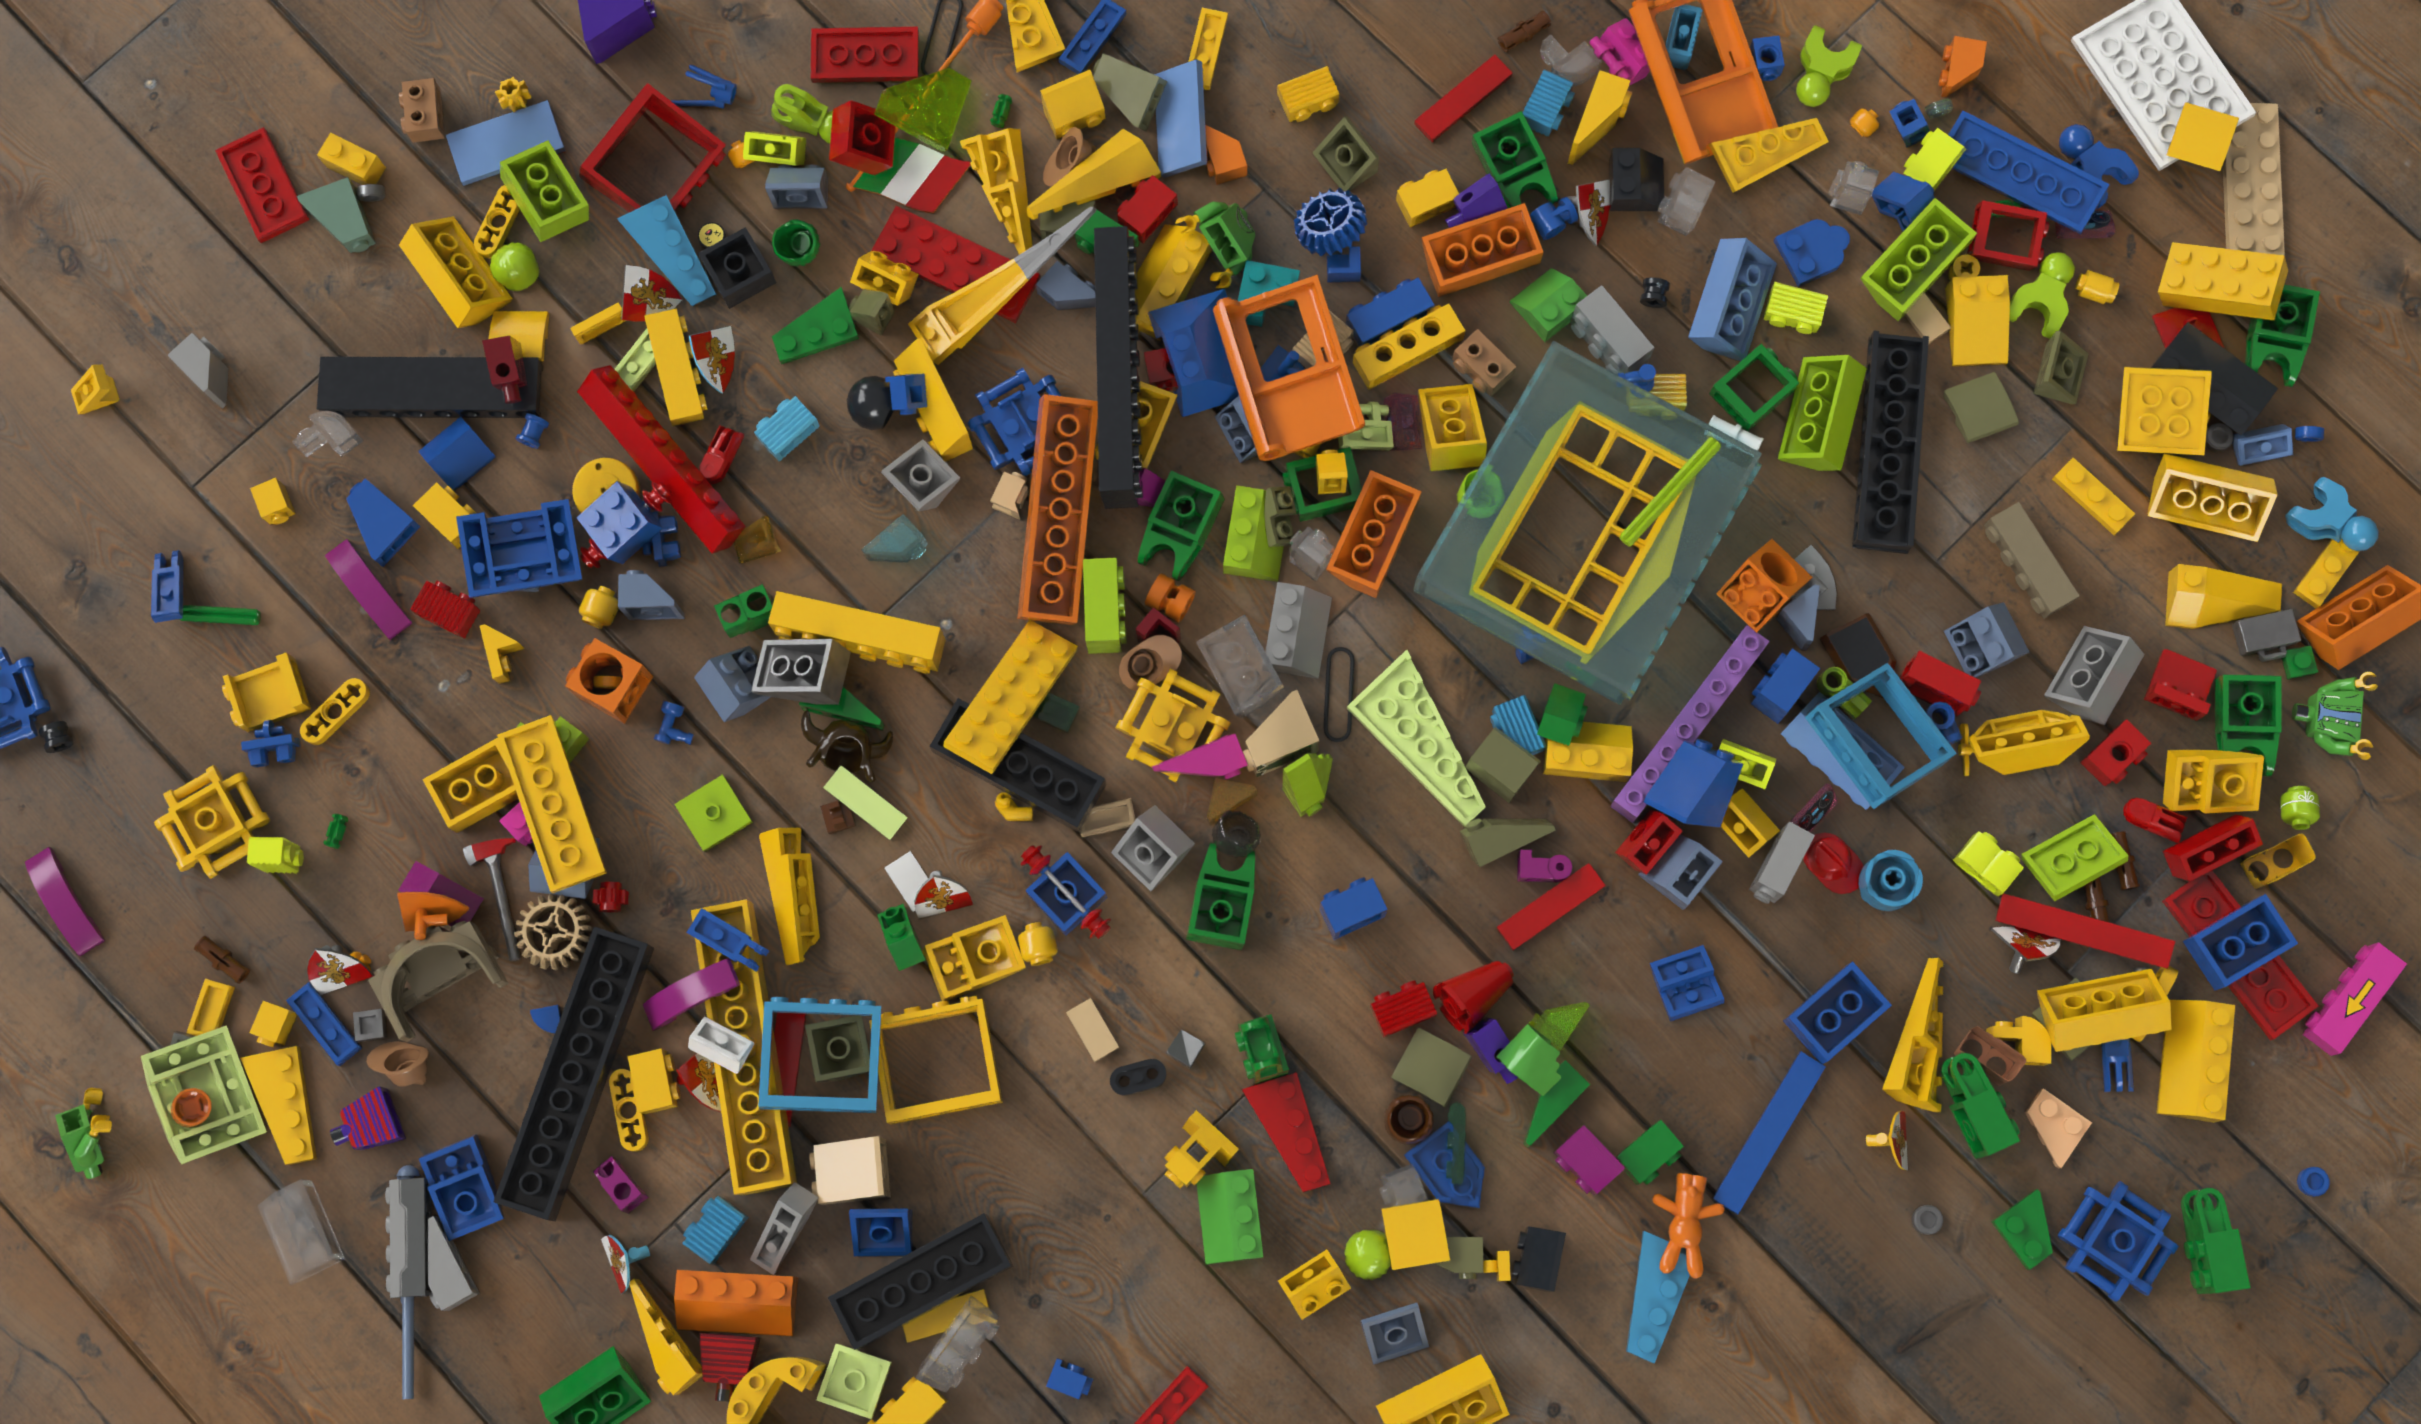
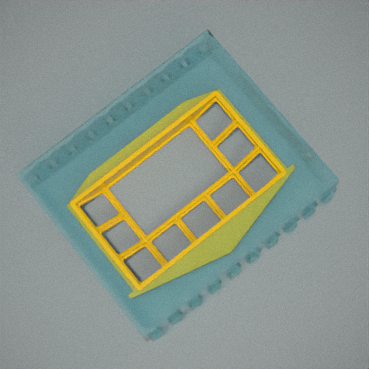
[1413,341,1762,705]

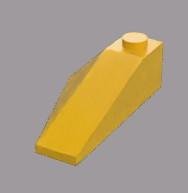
[2165,564,2282,629]
[629,1279,702,1395]

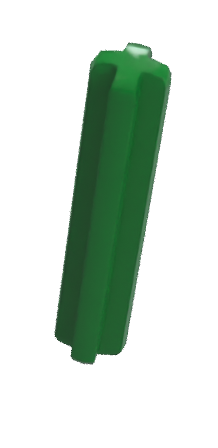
[180,605,261,625]

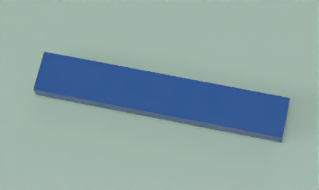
[1712,1051,1826,1215]

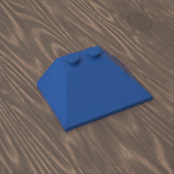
[1148,289,1239,417]
[456,499,582,598]

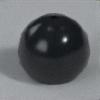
[846,376,894,430]

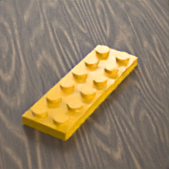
[943,620,1078,774]
[497,715,607,893]

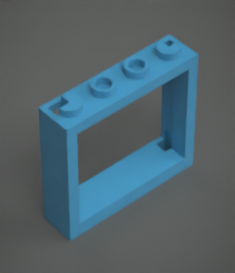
[1805,663,1957,809]
[758,997,881,1113]

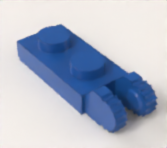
[151,550,184,623]
[686,908,769,972]

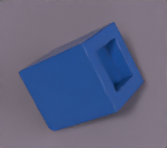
[1327,246,1361,282]

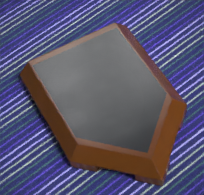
[1820,613,1897,698]

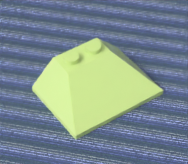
[141,1025,267,1165]

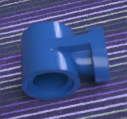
[1530,197,1578,240]
[1925,702,1963,745]

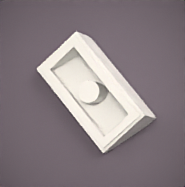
[688,1016,754,1074]

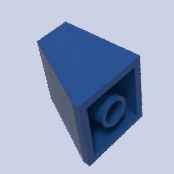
[1644,739,1743,827]

